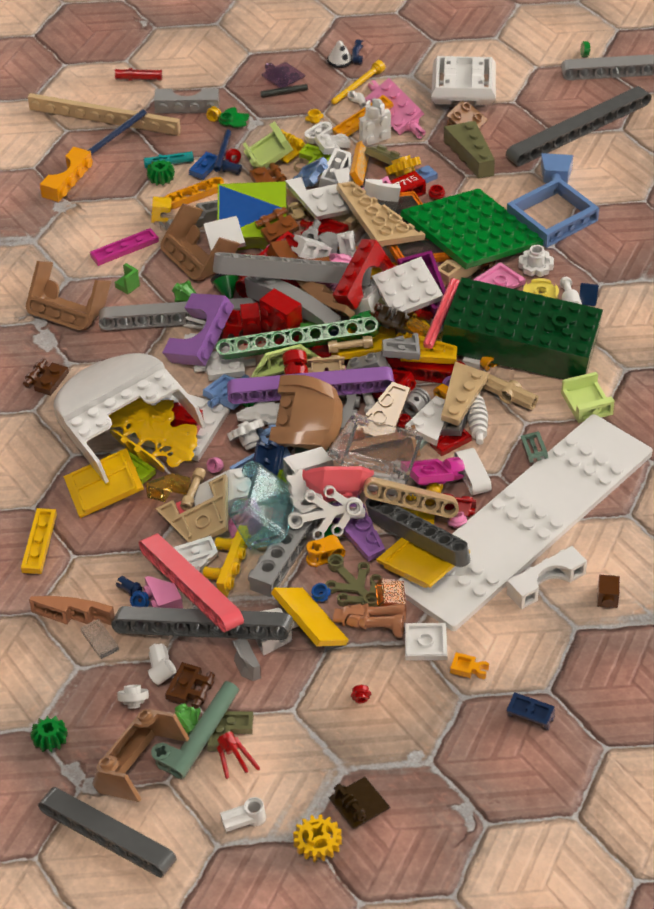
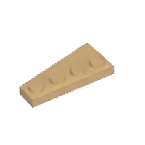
[441,361,489,426]

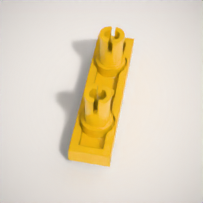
[203,524,252,597]

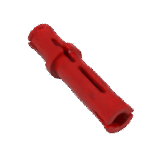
[115,68,162,81]

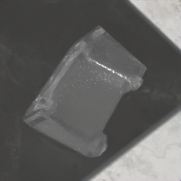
[328,414,423,481]

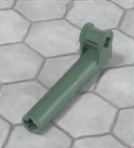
[151,681,239,779]

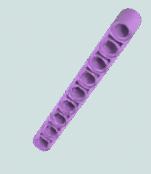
[227,366,394,404]

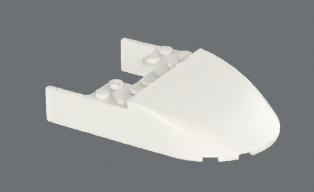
[53,353,206,484]

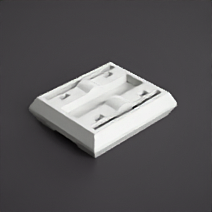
[431,56,496,105]

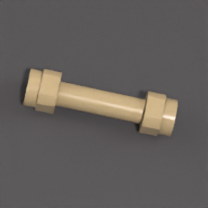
[328,335,373,353]
[180,467,206,511]

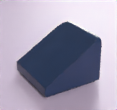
[579,283,599,306]

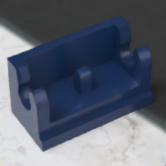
[250,440,285,485]
[506,692,555,730]

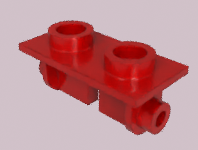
[443,493,476,517]

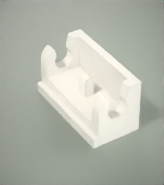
[291,234,332,259]

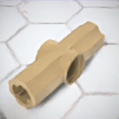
[483,374,539,410]

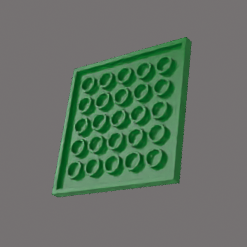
[400,188,544,269]

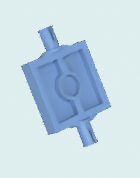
[292,157,328,188]
[203,374,250,410]

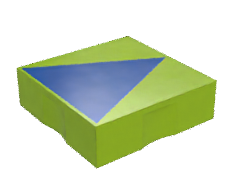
[217,181,287,250]

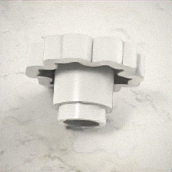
[518,245,554,277]
[227,419,265,450]

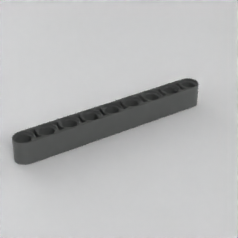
[111,606,293,640]

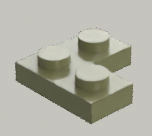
[207,711,254,751]

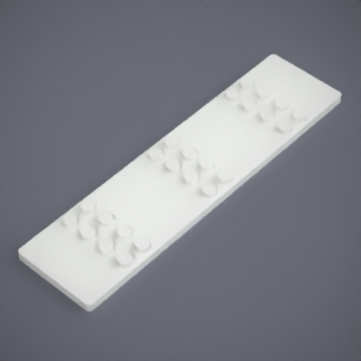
[394,414,653,631]

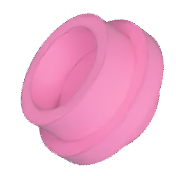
[447,512,467,528]

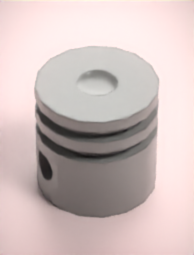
[402,387,431,418]

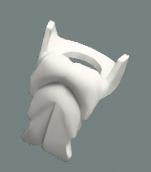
[286,468,323,514]

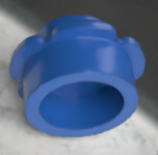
[311,583,331,602]
[130,590,150,607]

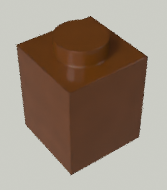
[597,575,620,608]

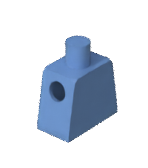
[541,153,573,184]

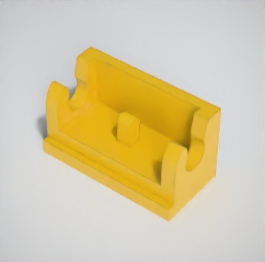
[151,196,172,223]

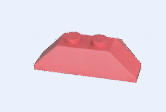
[302,466,374,502]

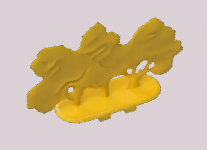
[108,397,198,472]

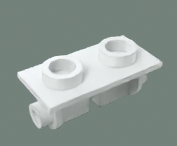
[337,230,356,257]

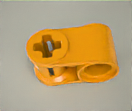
[306,535,346,567]

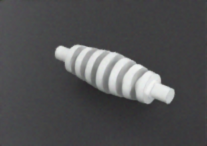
[467,393,488,445]

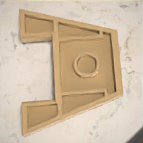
[156,474,228,543]

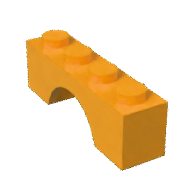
[40,147,93,202]

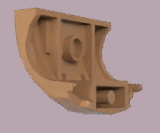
[269,375,343,451]

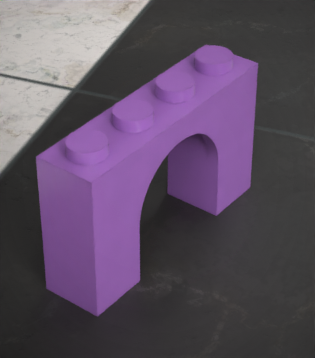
[162,293,234,366]

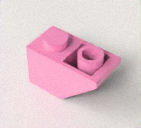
[143,576,183,608]

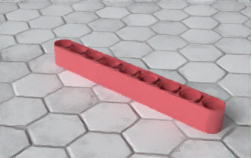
[139,533,244,633]

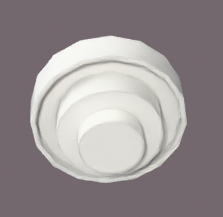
[117,684,149,709]

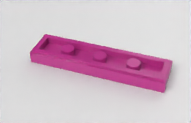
[90,228,159,266]

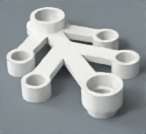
[287,485,363,540]

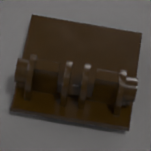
[370,303,413,335]
[328,777,390,829]

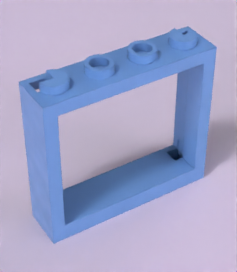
[507,177,599,248]

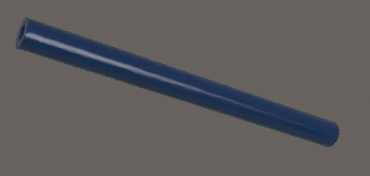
[88,109,147,155]
[214,129,231,172]

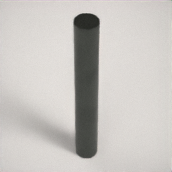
[260,84,308,97]

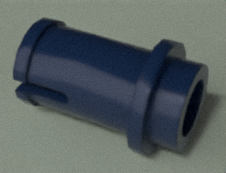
[221,159,242,175]
[116,576,143,597]

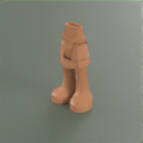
[333,603,406,638]

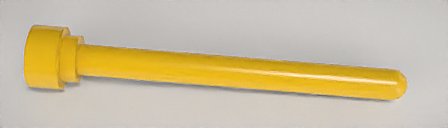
[331,60,385,105]

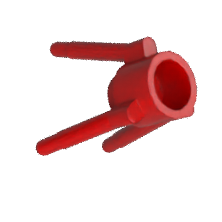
[216,731,260,779]

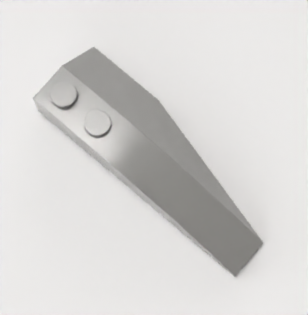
[244,276,341,324]

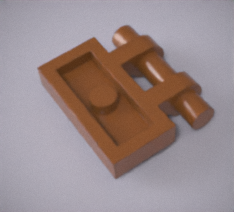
[249,163,287,183]
[254,207,299,245]

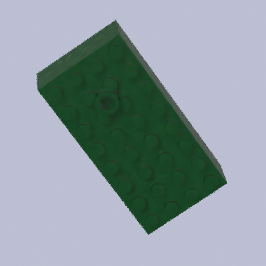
[442,277,603,380]

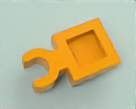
[450,652,489,679]

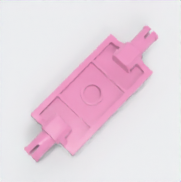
[365,78,426,139]

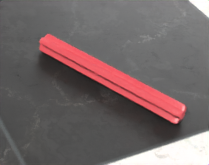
[423,278,460,349]

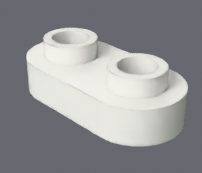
[305,121,332,144]

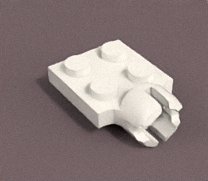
[359,99,391,147]

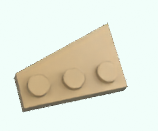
[356,382,410,435]

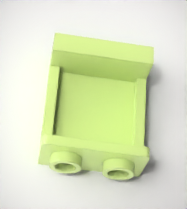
[243,121,293,168]
[561,372,615,423]

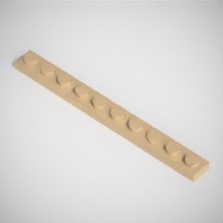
[28,93,181,136]

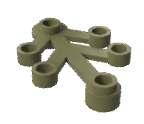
[325,554,382,607]

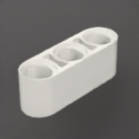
[454,448,492,496]

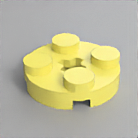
[523,278,559,299]

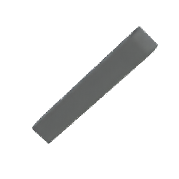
[365,498,471,567]
[38,787,177,878]

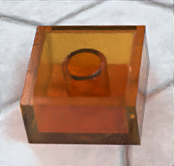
[375,578,406,607]

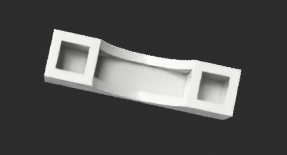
[507,546,587,610]

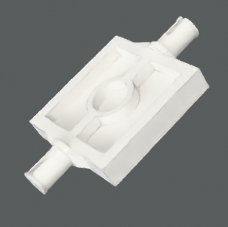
[194,349,256,381]

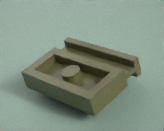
[365,144,402,165]

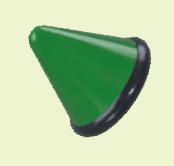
[211,274,240,299]

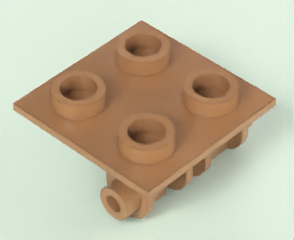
[446,101,488,128]

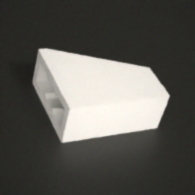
[283,447,334,485]

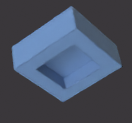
[415,165,438,183]

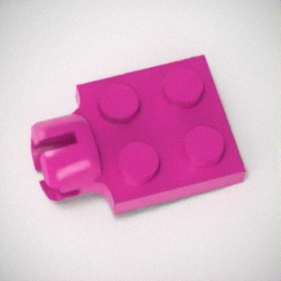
[402,457,465,485]

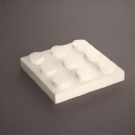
[372,257,443,314]

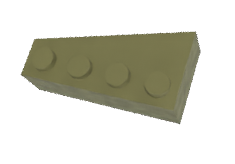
[444,121,495,178]

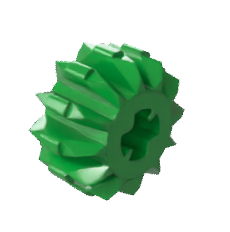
[146,159,175,186]
[30,716,68,753]

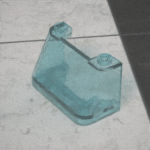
[229,461,294,550]

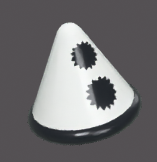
[327,40,352,68]

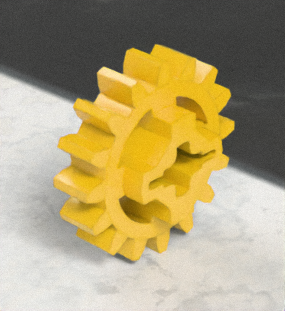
[385,155,421,177]
[293,814,342,862]

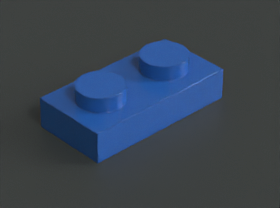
[189,152,217,180]

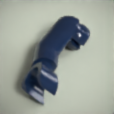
[352,39,364,64]

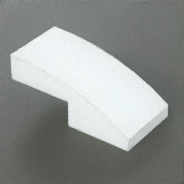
[364,179,401,202]

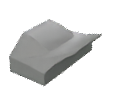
[232,639,261,681]

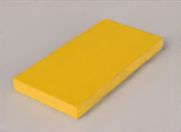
[271,588,349,646]

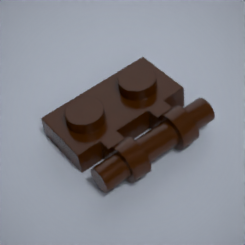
[23,358,69,396]
[165,662,215,709]

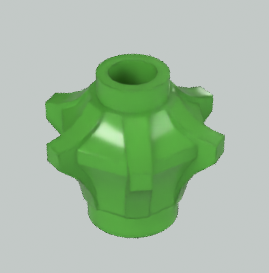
[172,280,198,302]
[175,703,201,736]

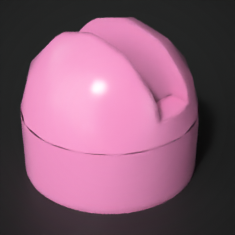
[207,457,224,473]

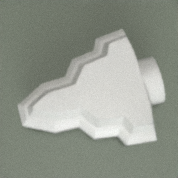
[236,401,280,426]

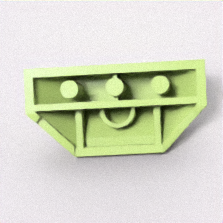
[251,344,320,377]

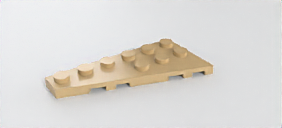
[336,181,425,247]

